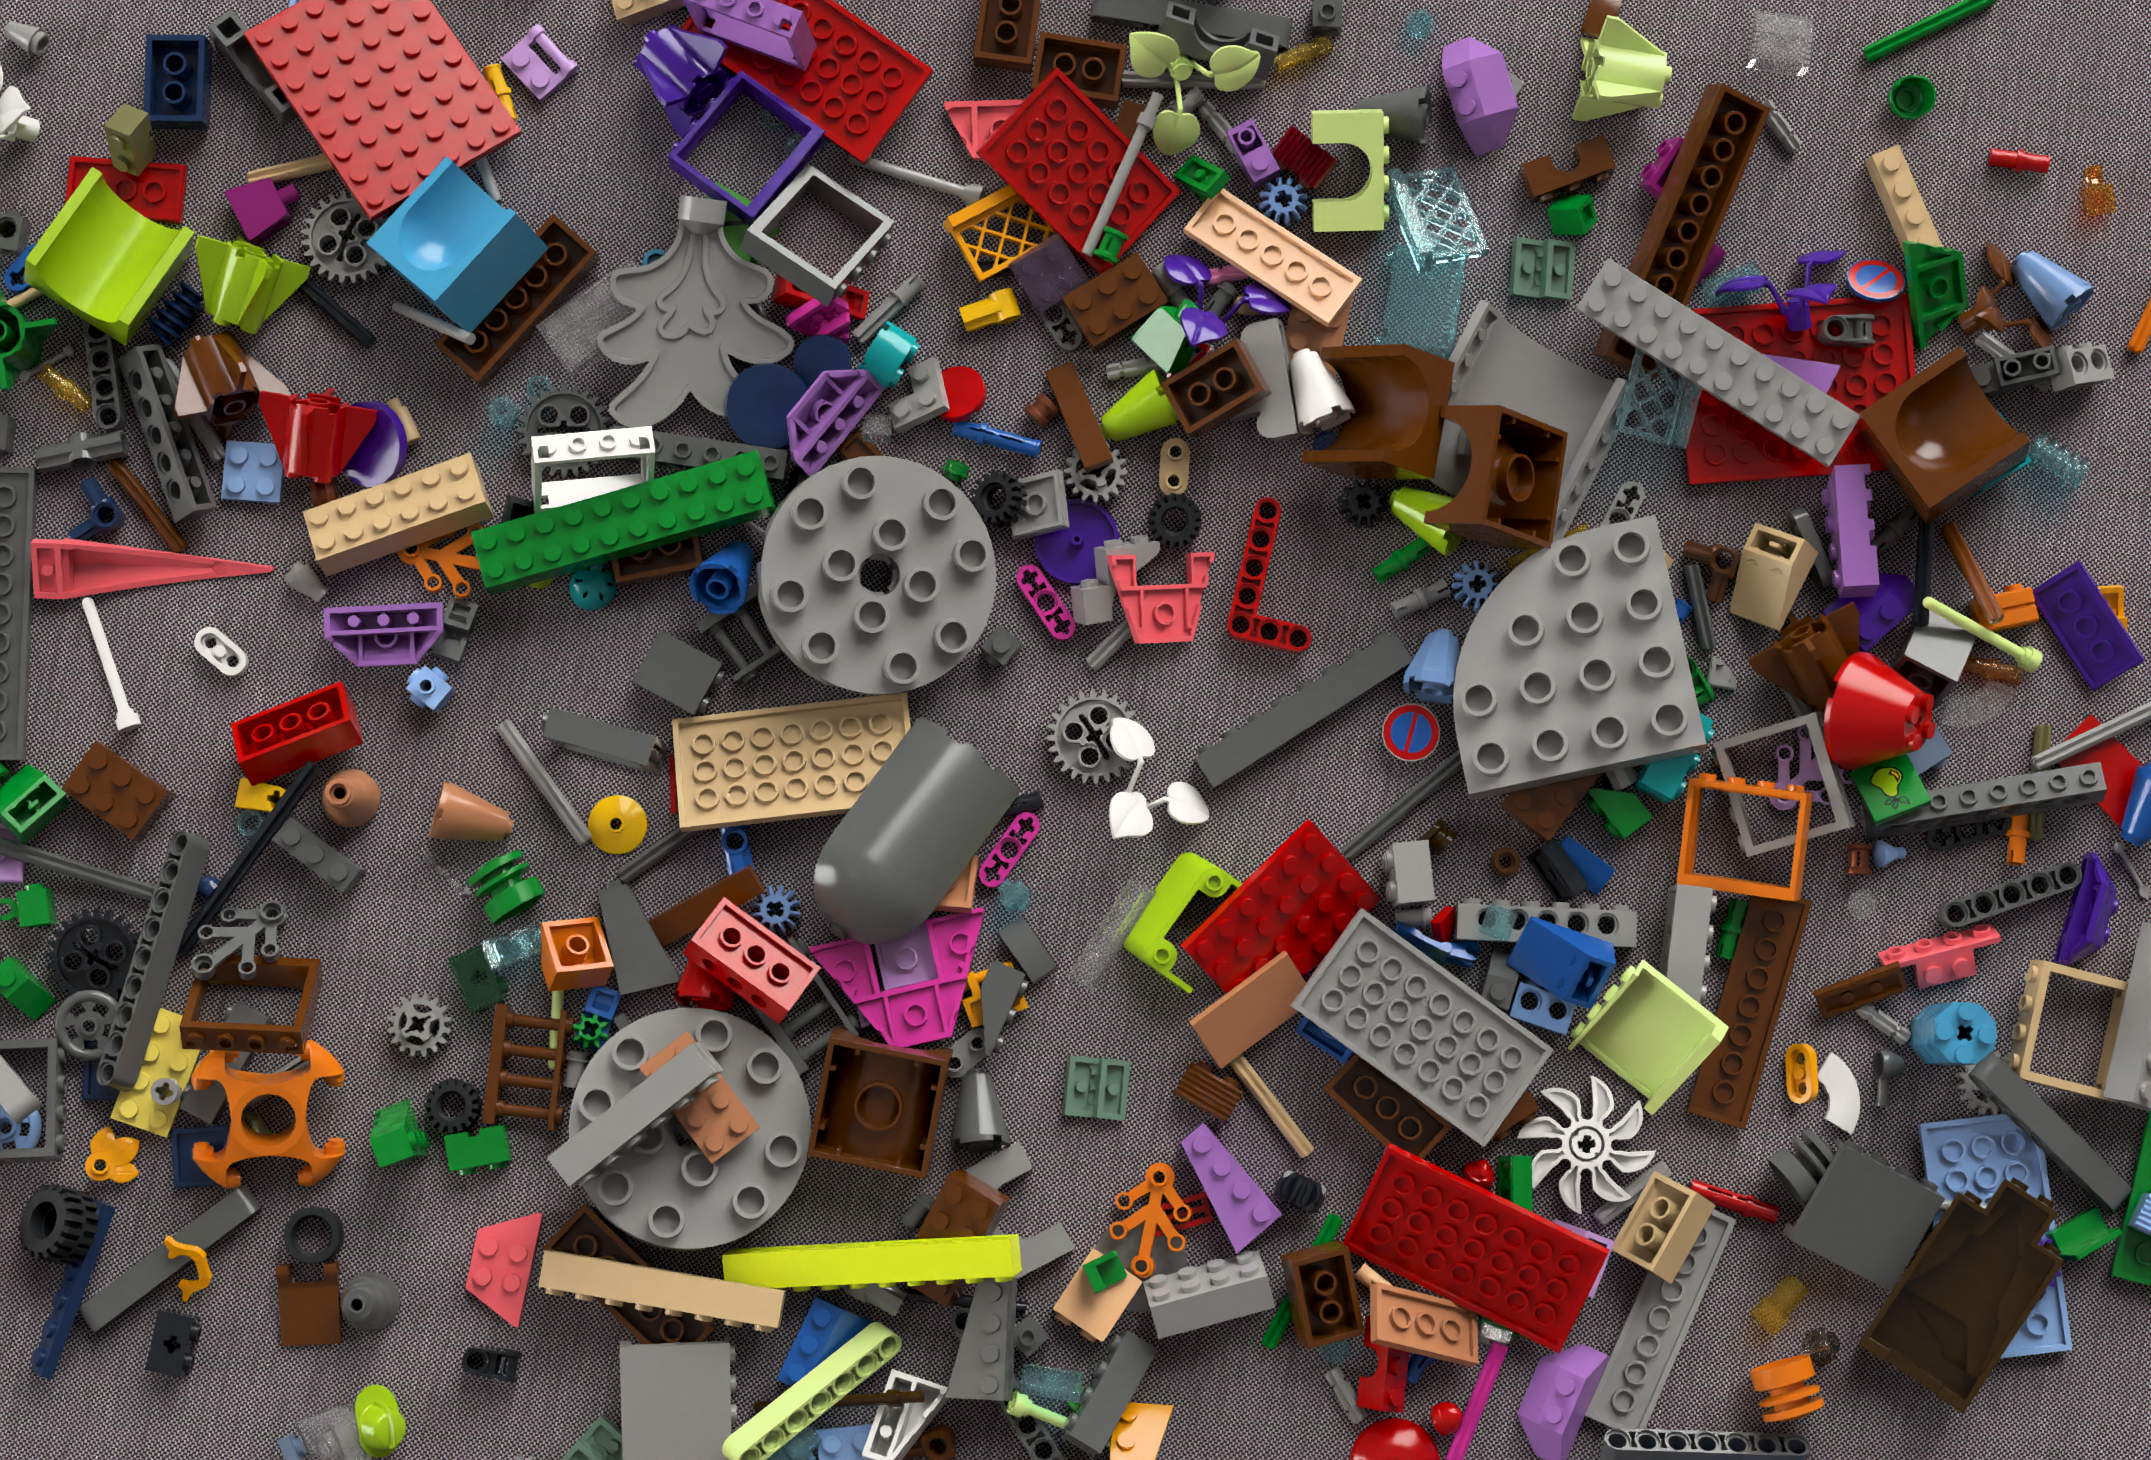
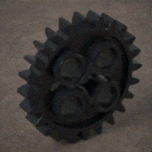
[46,908,141,1000]

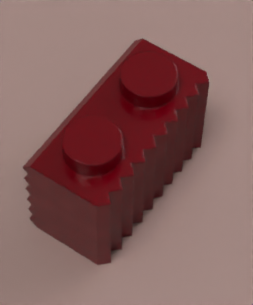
[1271,125,1340,191]

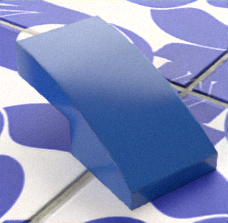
[573,986,622,1051]

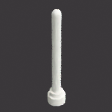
[82,597,142,733]

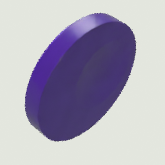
[343,401,407,487]
[1034,499,1119,585]

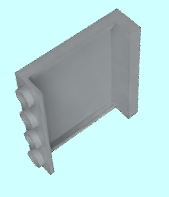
[619,1336,737,1460]

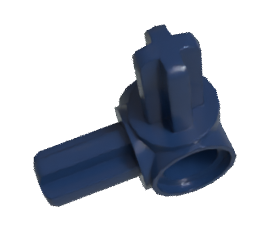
[68,477,125,541]

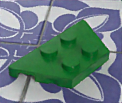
[1902,240,1968,349]

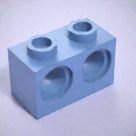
[1507,979,1576,1036]

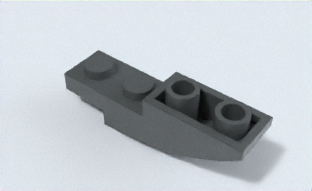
[1970,345,2060,398]

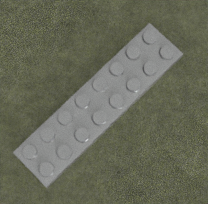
[1585,1209,1737,1429]

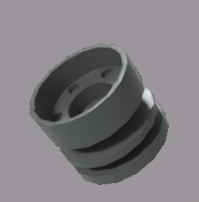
[1767,1128,1835,1208]

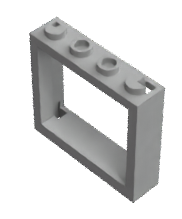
[1712,712,1856,857]

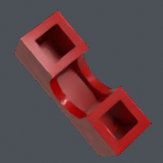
[1356,1316,1410,1412]

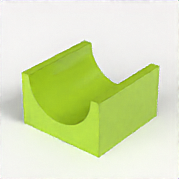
[24,167,195,346]

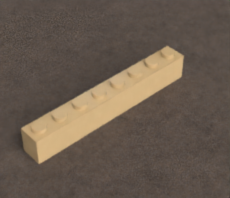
[538,1249,786,1333]

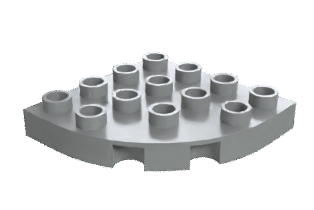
[1453,515,1707,801]

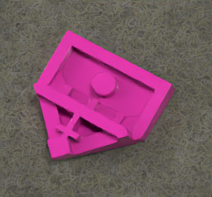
[785,297,850,344]

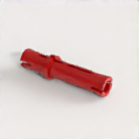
[1689,1179,1779,1224]

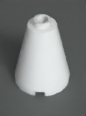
[1289,349,1356,434]

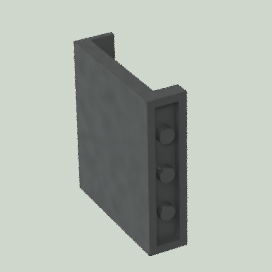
[1782,1138,1945,1292]

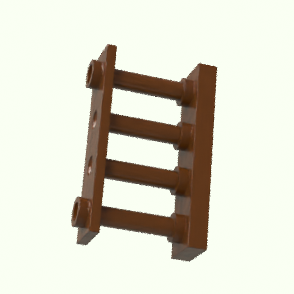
[482,1003,575,1130]

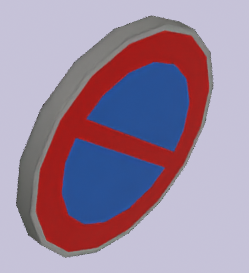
[1381,703,1440,762]

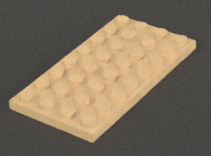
[672,692,911,832]

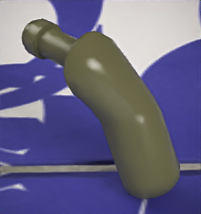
[243,1111,274,1135]

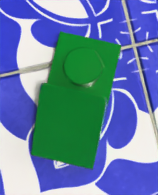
[1174,154,1231,202]

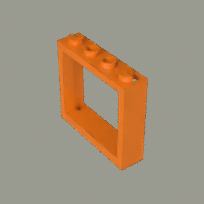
[1677,773,1813,901]

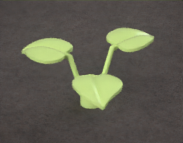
[1129,32,1260,155]

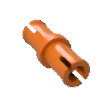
[2006,814,2030,866]

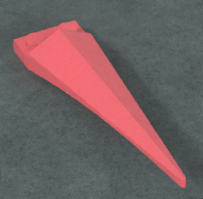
[30,538,275,599]

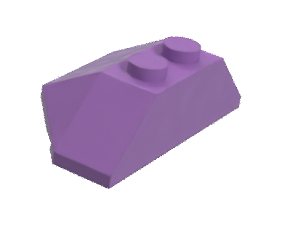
[1442,36,1519,157]
[786,369,885,477]
[323,602,444,667]
[1517,1344,1610,1460]

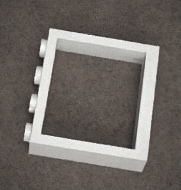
[531,426,655,513]

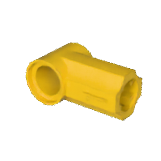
[959,288,1022,333]

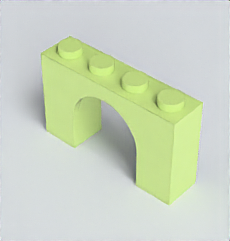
[1311,109,1389,232]

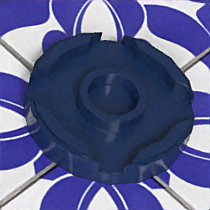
[793,334,852,389]

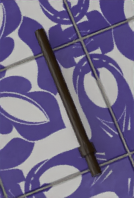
[754,1389,925,1413]

